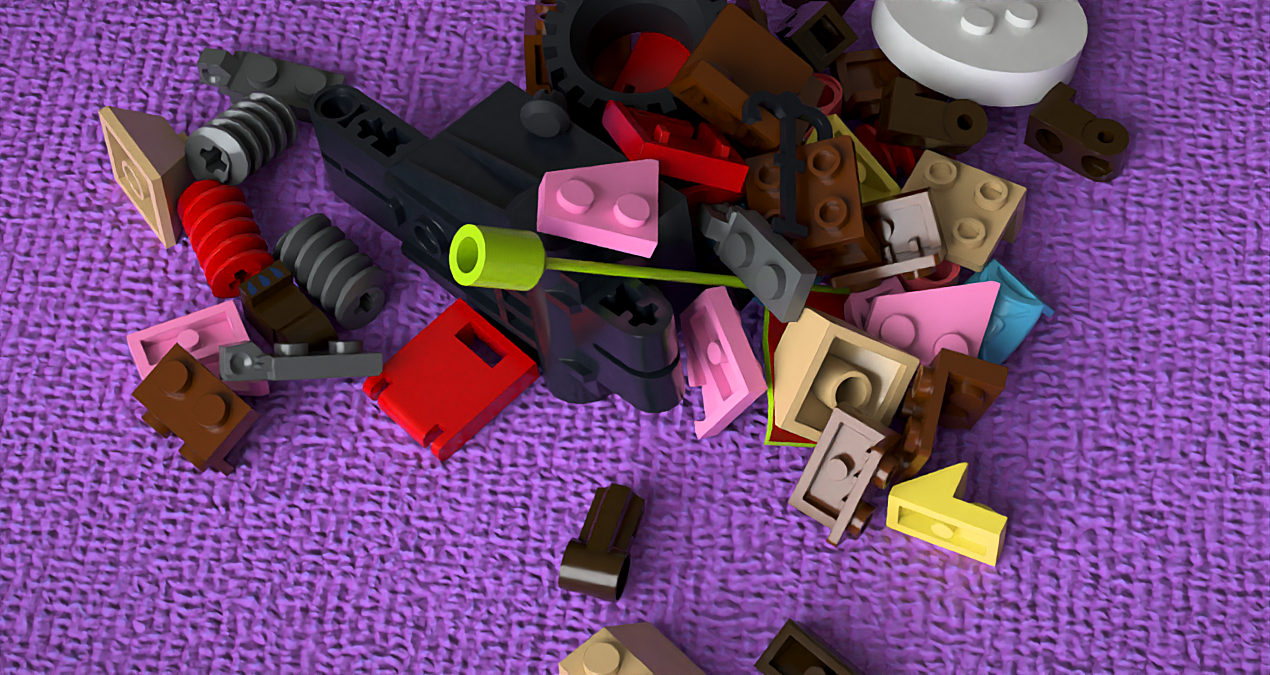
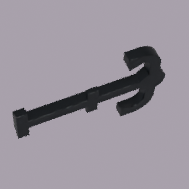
[742,91,833,240]

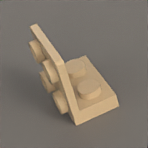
[900,149,1027,272]

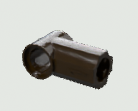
[558,483,645,603]

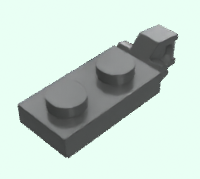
[197,48,347,124]
[694,201,818,323]
[219,340,383,381]

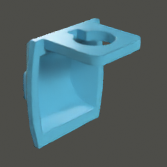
[963,259,1056,365]

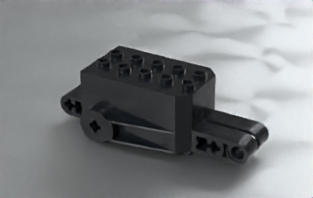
[309,81,701,414]

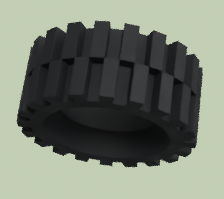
[542,0,728,144]

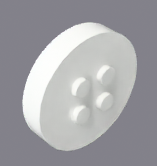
[871,0,1088,107]

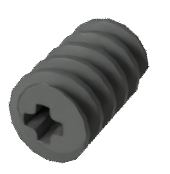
[184,91,299,186]
[272,213,387,330]

